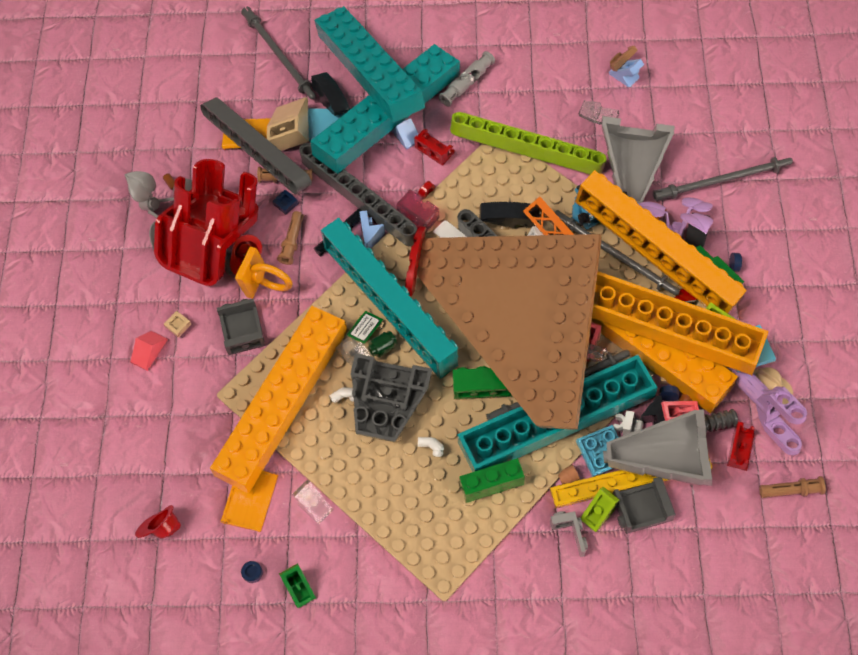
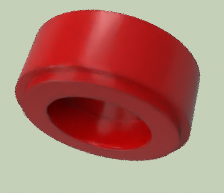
[418,181,435,199]

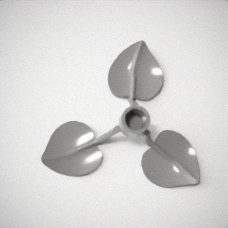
[125,171,192,250]

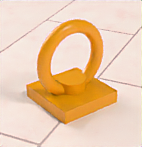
[235,247,293,299]

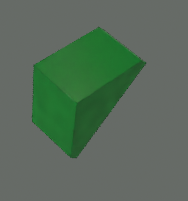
[279,563,316,608]

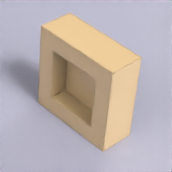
[164,311,192,338]

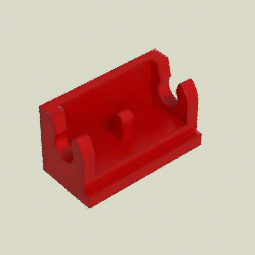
[414,129,455,166]
[727,421,755,471]

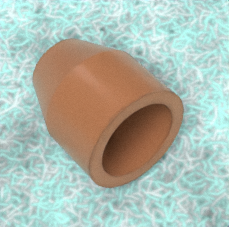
[558,465,580,484]

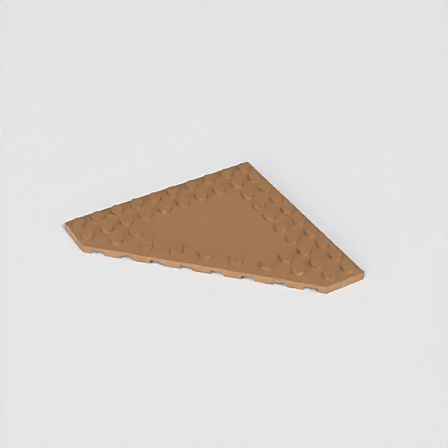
[417,234,602,430]

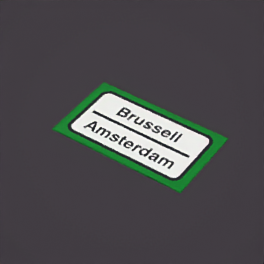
[347,311,383,344]

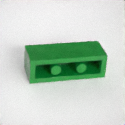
[453,366,512,399]
[459,458,525,503]

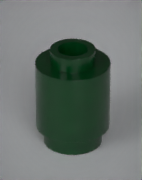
[367,331,397,358]

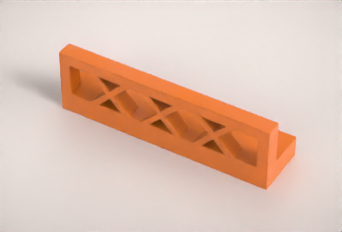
[523,196,574,235]

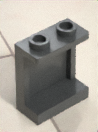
[217,299,266,356]
[613,477,676,534]

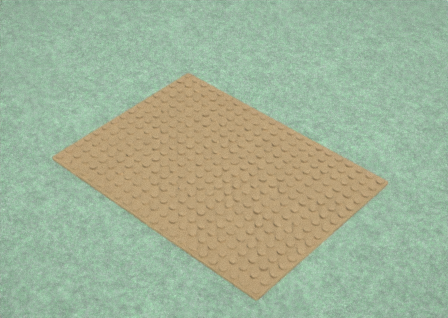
[217,143,707,602]

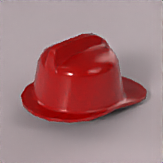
[230,235,262,276]
[135,505,181,539]

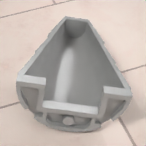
[602,116,675,204]
[603,409,712,486]

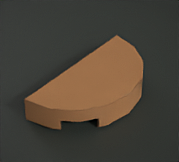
[610,46,638,71]

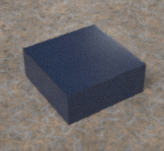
[272,190,299,215]

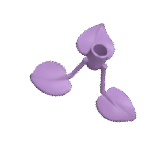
[638,197,713,239]

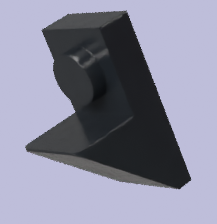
[640,395,665,425]

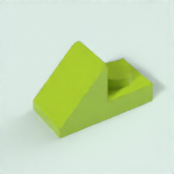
[580,487,619,532]

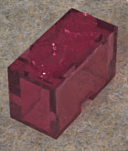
[396,189,440,232]

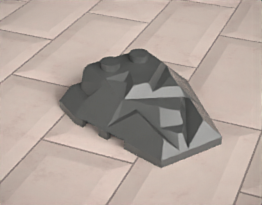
[351,353,432,442]

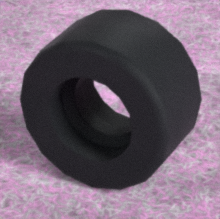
[685,213,710,247]

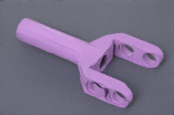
[723,365,807,455]

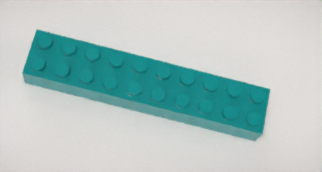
[314,6,425,123]
[311,44,460,174]
[321,218,459,379]
[457,355,658,472]

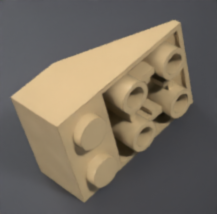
[267,97,309,151]

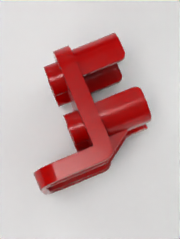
[154,159,259,286]

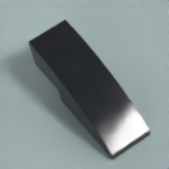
[311,72,350,116]
[479,202,540,228]

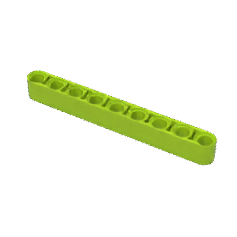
[450,112,607,174]

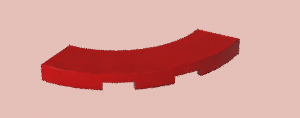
[405,226,426,296]

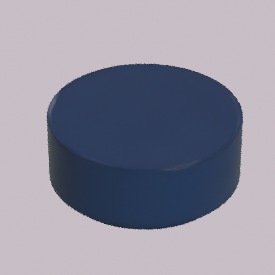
[729,253,742,272]
[659,385,679,402]
[241,561,263,583]

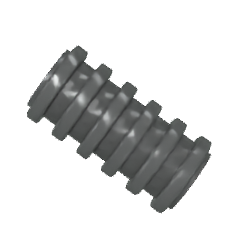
[705,409,738,433]

